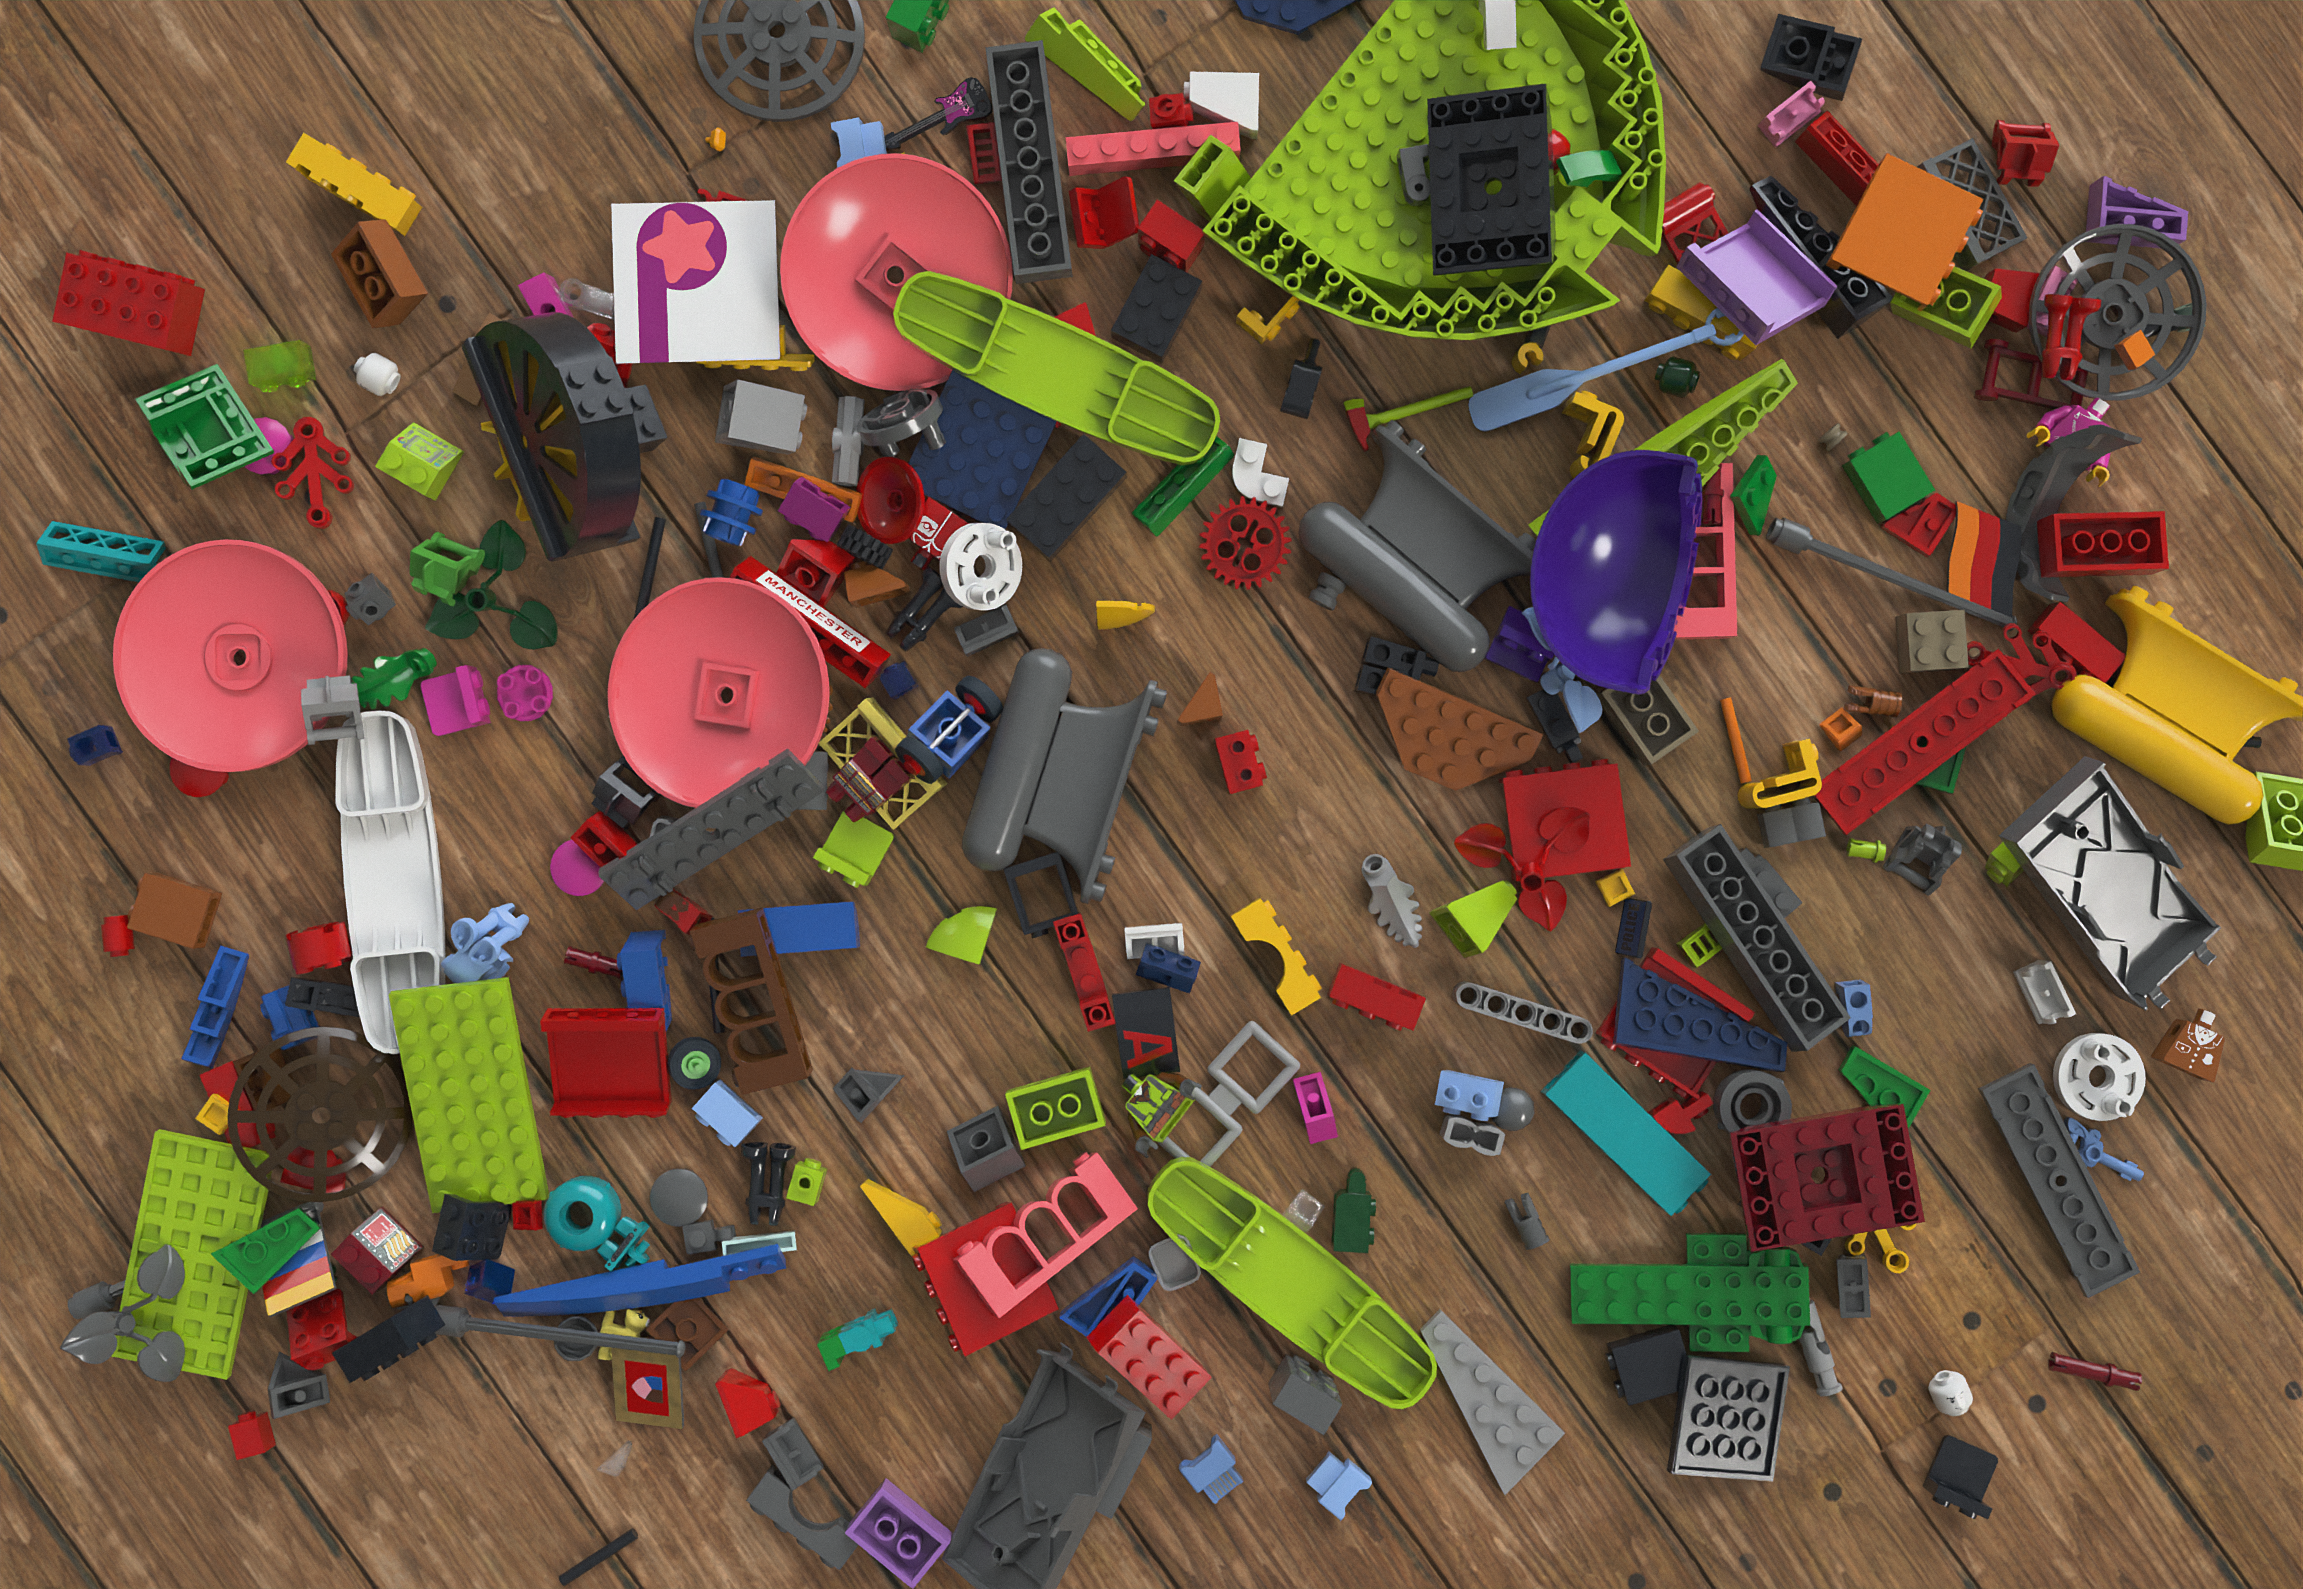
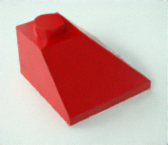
[776,539,855,607]
[715,1368,780,1439]

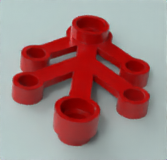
[271,417,354,529]
[1967,623,2077,704]

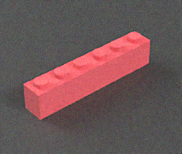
[1066,122,1241,176]

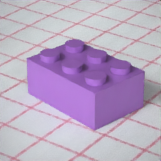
[845,1478,953,1589]

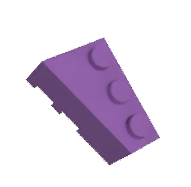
[2085,176,2188,248]

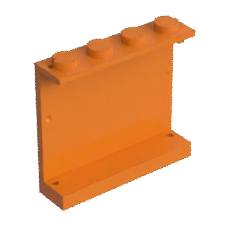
[1826,153,1984,311]

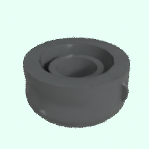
[1713,1069,1792,1134]

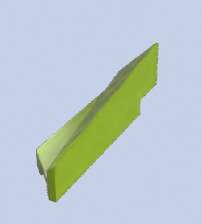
[1025,7,1145,121]

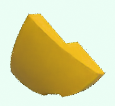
[1096,601,1155,630]

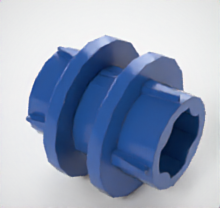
[699,479,763,546]

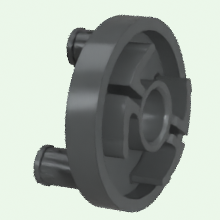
[857,389,946,457]

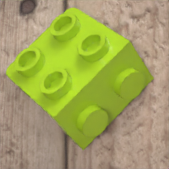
[813,810,894,888]

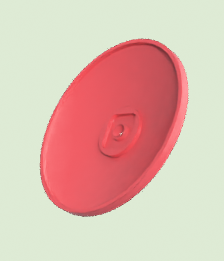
[113,539,348,772]

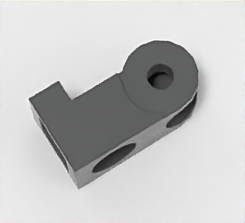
[1396,144,1430,206]

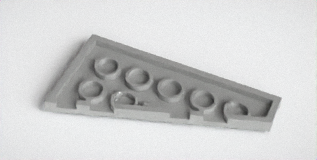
[1420,1309,1565,1495]

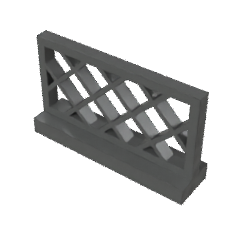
[1917,138,2027,271]

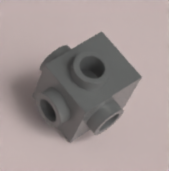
[344,573,396,626]

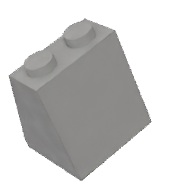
[715,379,807,454]

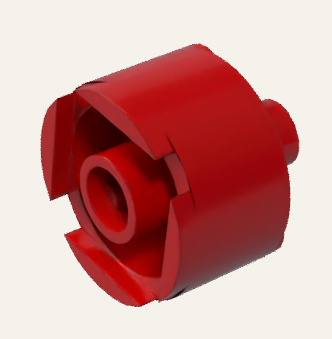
[285,921,353,975]

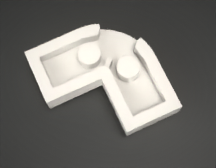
[1232,438,1289,508]

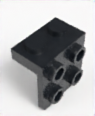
[432,1194,512,1261]
[1923,1435,1998,1519]

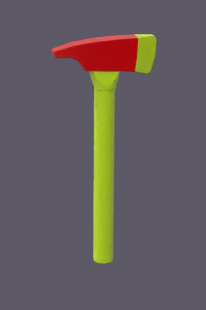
[1344,386,1473,452]

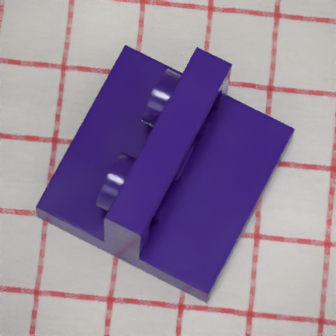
[1484,606,1554,683]

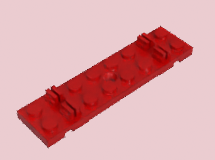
[1813,648,2036,835]

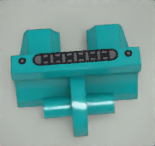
[597,1216,650,1272]

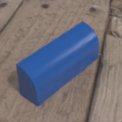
[738,902,860,957]

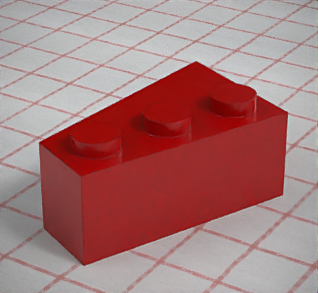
[1327,963,1426,1031]

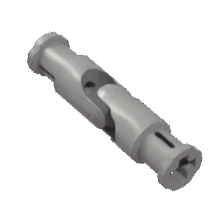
[1799,1297,1843,1396]

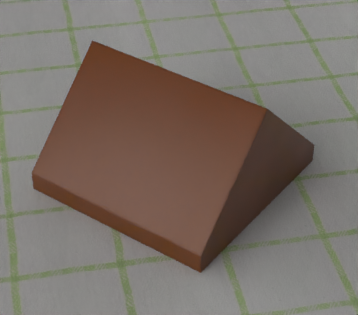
[1177,672,1223,726]

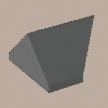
[833,1068,905,1123]
[268,1352,330,1419]

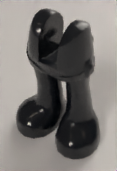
[885,566,963,652]
[741,1142,796,1226]

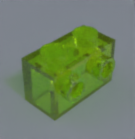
[243,340,316,392]

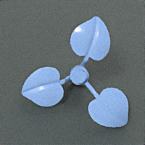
[1522,607,1602,733]

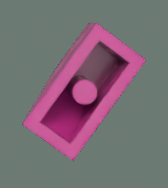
[1293,1072,1338,1144]

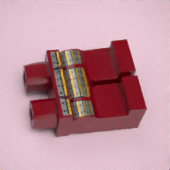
[826,736,915,822]

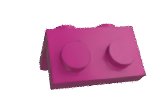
[421,665,491,736]

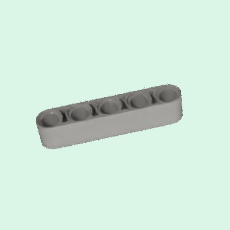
[1452,981,1593,1044]

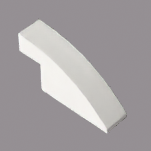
[1479,0,1516,50]

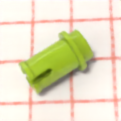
[1846,838,1886,863]

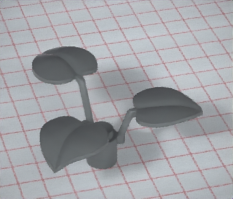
[60,1244,185,1382]

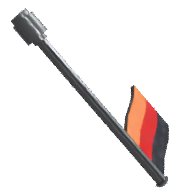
[1766,501,2022,632]

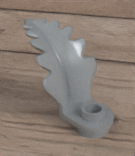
[1361,854,1423,948]

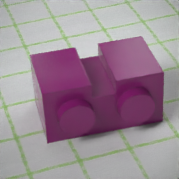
[778,476,851,542]

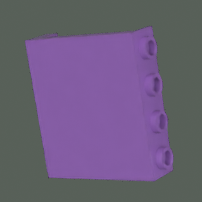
[1677,209,1837,345]

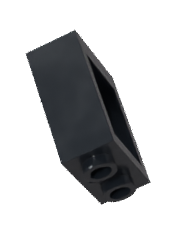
[1004,852,1079,939]

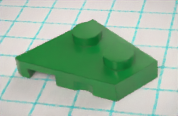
[1730,455,1777,536]

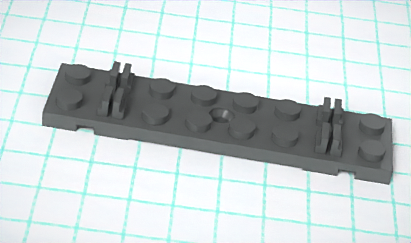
[599,749,824,910]
[1978,1063,2140,1298]

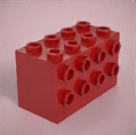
[52,250,205,356]

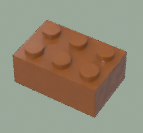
[331,219,428,329]

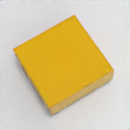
[1595,868,1635,907]
[195,1093,239,1135]

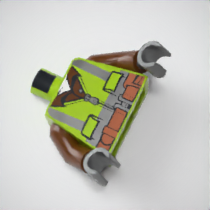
[1122,1072,1202,1158]

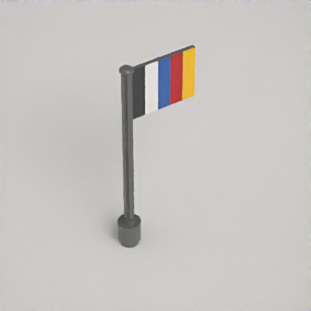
[68,1202,336,1320]

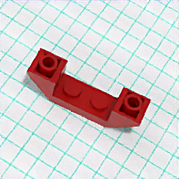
[1053,913,1116,1032]

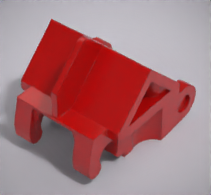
[1992,120,2060,187]

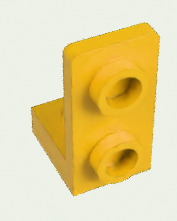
[1236,296,1300,345]

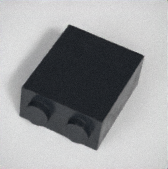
[1605,1324,1686,1406]

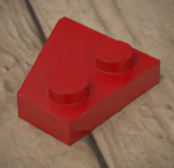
[1880,493,1956,557]

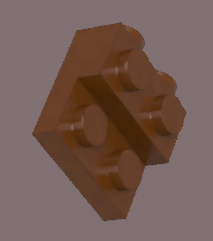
[645,1298,729,1373]

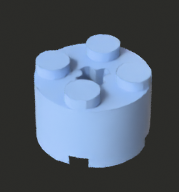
[441,933,513,983]

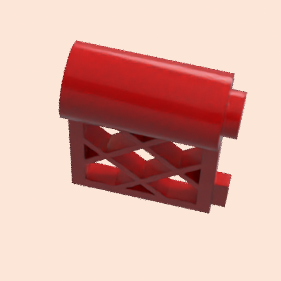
[1662,182,1729,264]

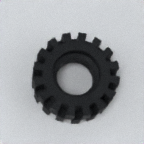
[837,524,893,570]

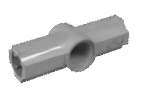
[832,396,865,487]

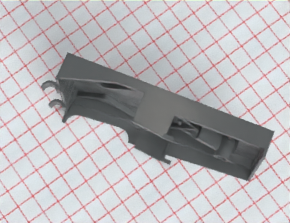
[941,1342,1146,1589]

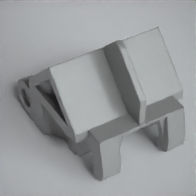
[301,675,364,745]

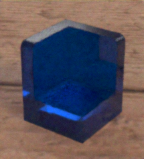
[464,1259,515,1304]

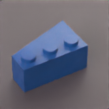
[617,930,672,1031]
[1059,1256,1157,1337]

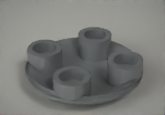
[650,1169,708,1227]

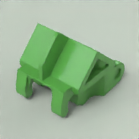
[410,532,485,606]

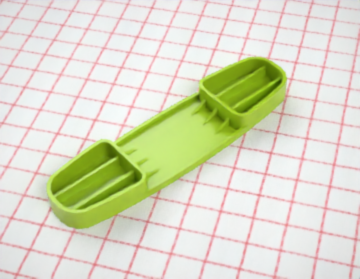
[893,271,1220,465]
[1147,1157,1437,1409]

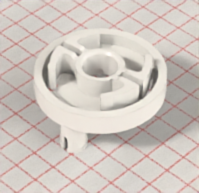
[940,523,1022,610]
[2053,1033,2146,1121]

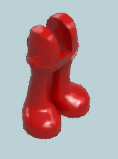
[2042,294,2102,381]

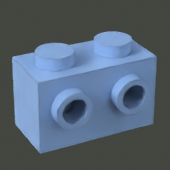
[1435,1070,1504,1121]
[692,1079,763,1147]

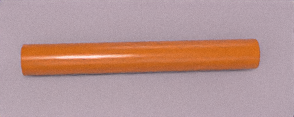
[1720,697,1752,783]

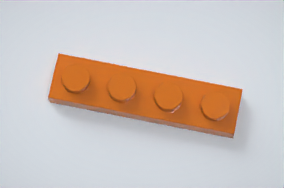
[744,456,862,523]

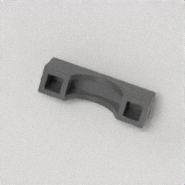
[746,1465,858,1570]

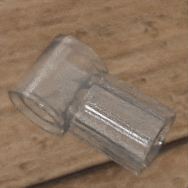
[559,278,615,321]

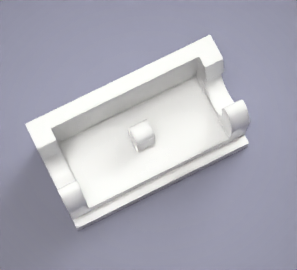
[1125,923,1185,959]
[2013,960,2076,1024]

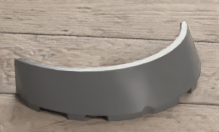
[2006,424,2143,602]

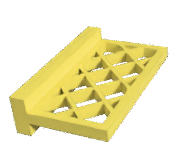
[819,697,947,830]

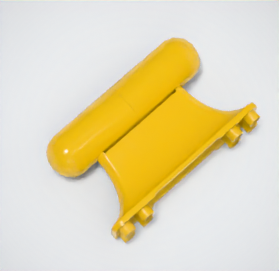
[2051,586,2303,825]

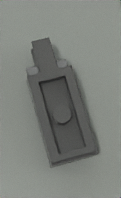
[1739,848,1802,918]

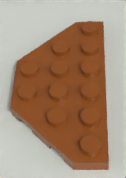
[1376,667,1544,791]

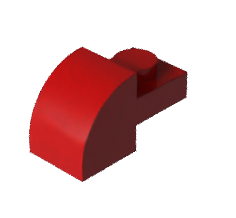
[1647,1091,1714,1134]

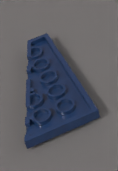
[1613,957,1788,1073]

